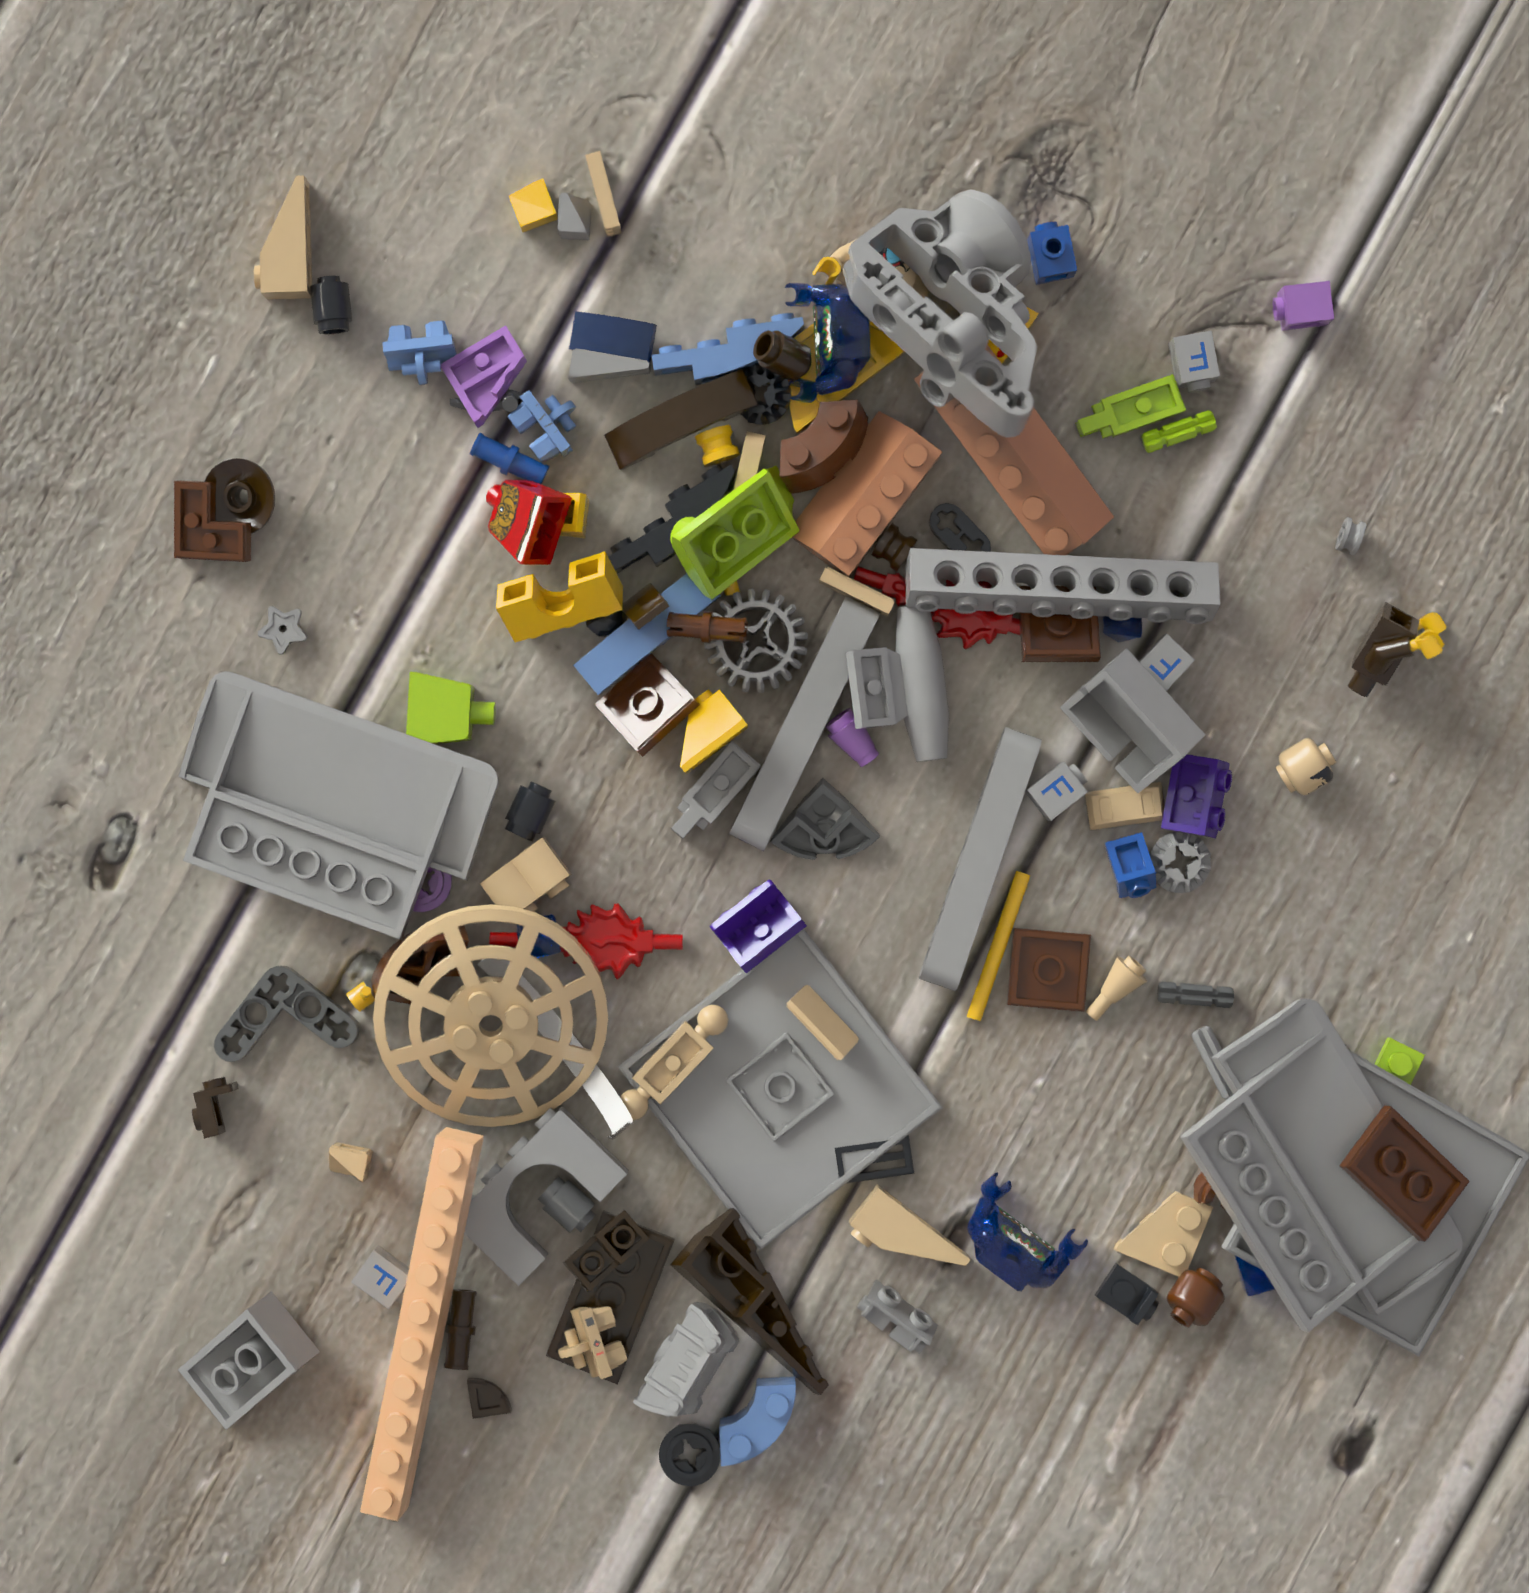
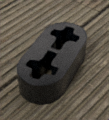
[929,503,991,552]

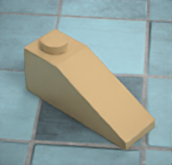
[254,175,313,300]
[849,1184,971,1266]

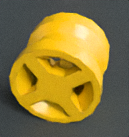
[694,425,740,467]

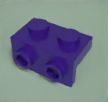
[710,880,807,973]

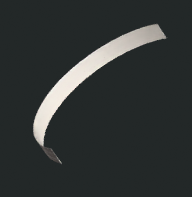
[478,958,633,1139]

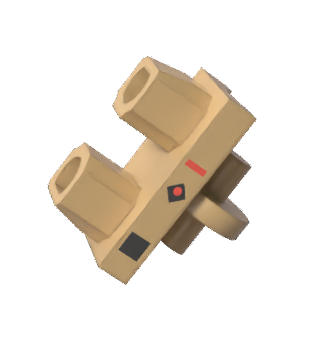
[558,1306,627,1379]

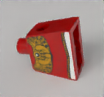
[486,480,572,565]

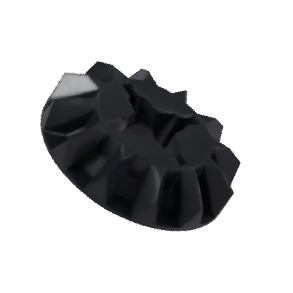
[740,363,791,425]
[659,1423,721,1486]

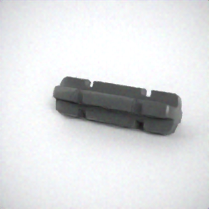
[1157,982,1234,1008]

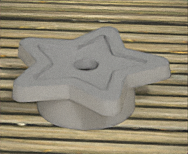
[258,606,308,655]

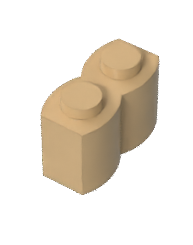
[480,837,572,912]

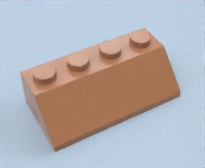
[792,411,942,577]

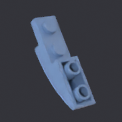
[652,313,804,386]

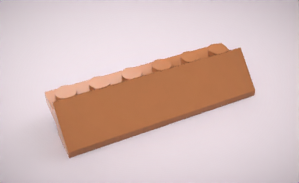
[914,345,1114,555]

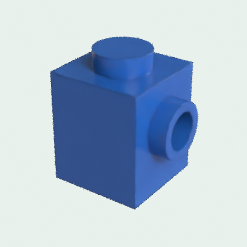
[1027,222,1077,285]

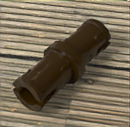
[444,1289,477,1370]

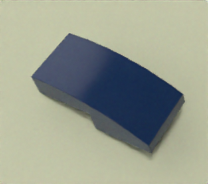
[569,311,657,363]

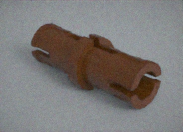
[667,612,748,643]

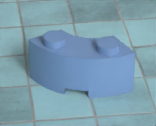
[719,1377,796,1466]

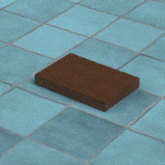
[1339,1105,1470,1242]

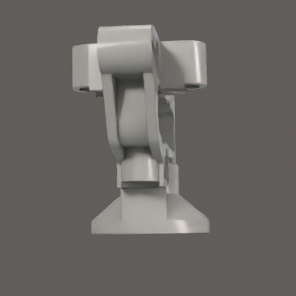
[842,189,1037,437]

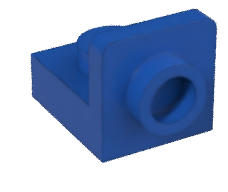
[1105,832,1156,898]

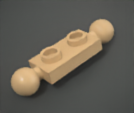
[620,1005,728,1120]

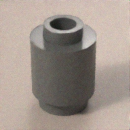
[538,1176,596,1233]

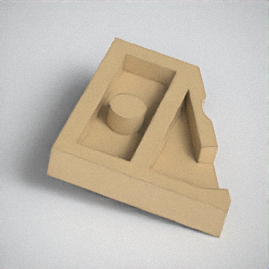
[1114,1191,1213,1277]

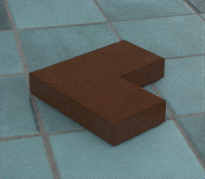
[174,480,251,562]

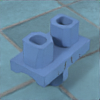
[383,320,457,385]
[508,390,576,463]

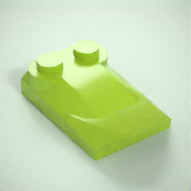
[670,465,800,600]

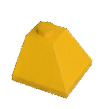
[680,689,748,774]

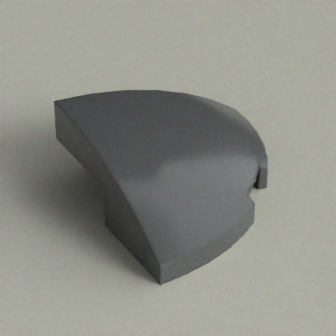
[771,778,880,860]

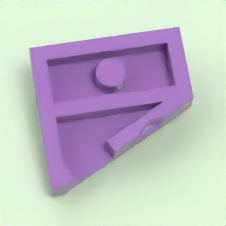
[441,325,527,428]

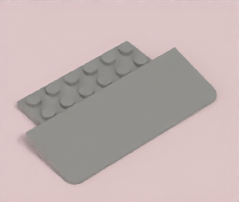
[178,672,499,940]
[1180,999,1463,1332]

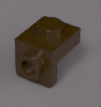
[192,1077,239,1139]

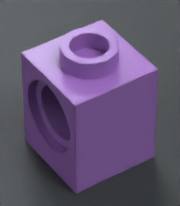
[1273,281,1334,331]

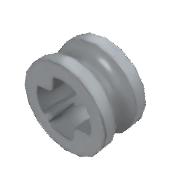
[1335,517,1366,556]

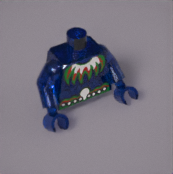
[785,283,871,403]
[967,1172,1088,1292]

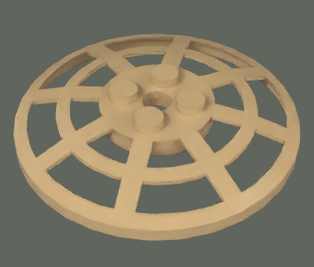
[373,904,608,1127]

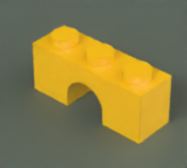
[496,551,623,643]

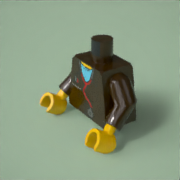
[1348,602,1447,697]

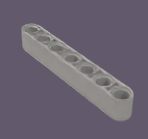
[729,596,881,851]
[919,727,1042,991]

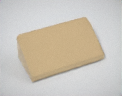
[786,985,859,1060]

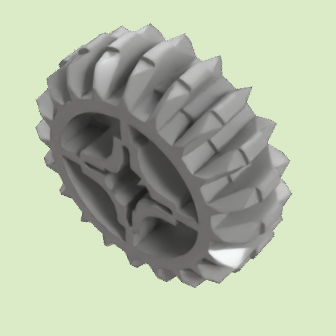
[704,588,808,693]

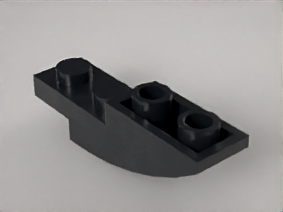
[608,464,735,574]

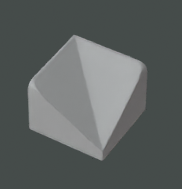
[557,193,591,240]

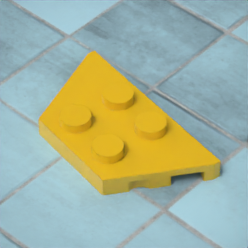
[788,303,905,434]

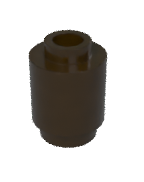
[753,330,812,381]

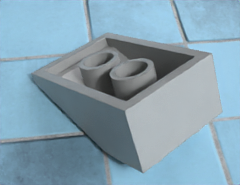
[178,1291,320,1430]

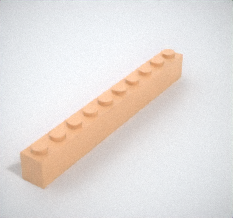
[360,1127,484,1522]

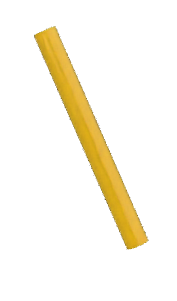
[966,871,1030,1021]

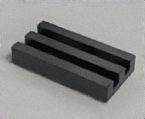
[835,1135,914,1183]

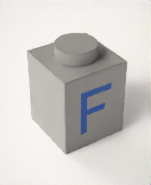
[1168,331,1220,393]
[1139,634,1195,691]
[1025,762,1088,821]
[351,1246,409,1309]

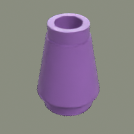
[825,708,879,767]

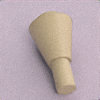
[1086,955,1147,1021]

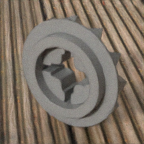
[1150,832,1211,893]

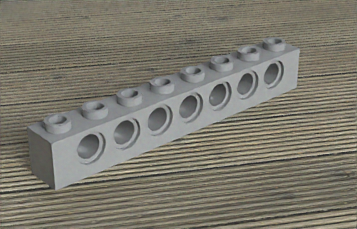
[905,548,1220,624]

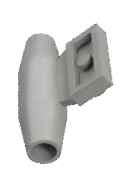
[846,607,949,762]

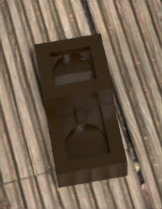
[622,583,669,630]

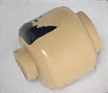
[1276,738,1337,796]

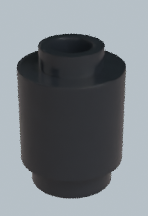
[310,275,352,335]
[505,781,556,842]

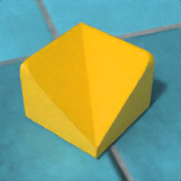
[509,178,558,232]

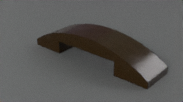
[604,369,759,470]

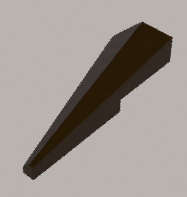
[670,1208,829,1395]

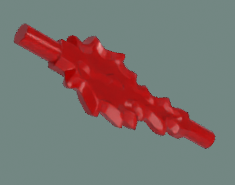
[853,566,1020,650]
[489,903,683,979]

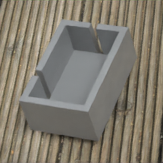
[1060,648,1205,793]

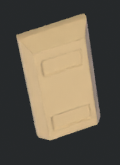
[1085,782,1165,830]

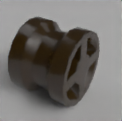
[871,523,918,572]

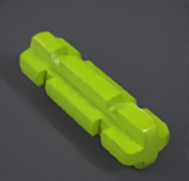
[1141,410,1217,453]

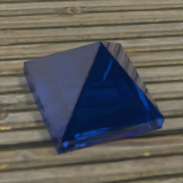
[1103,616,1142,642]

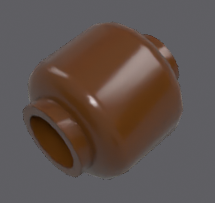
[1166,1268,1225,1328]

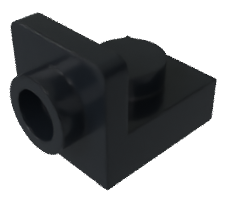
[1094,1263,1159,1326]

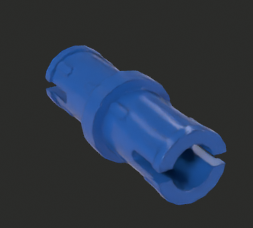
[469,432,550,484]

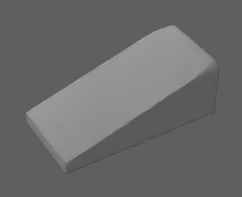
[568,348,651,383]

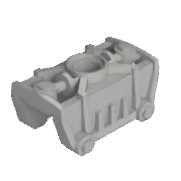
[633,1302,739,1417]

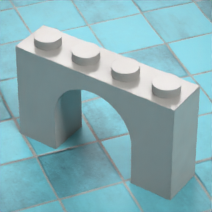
[464,1106,629,1286]

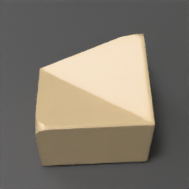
[329,1142,373,1182]

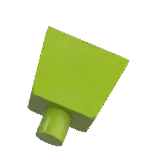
[406,672,496,744]

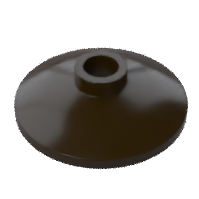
[205,458,275,534]

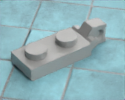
[671,741,761,839]

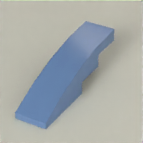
[573,573,721,695]

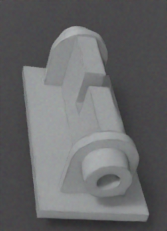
[857,1280,938,1353]

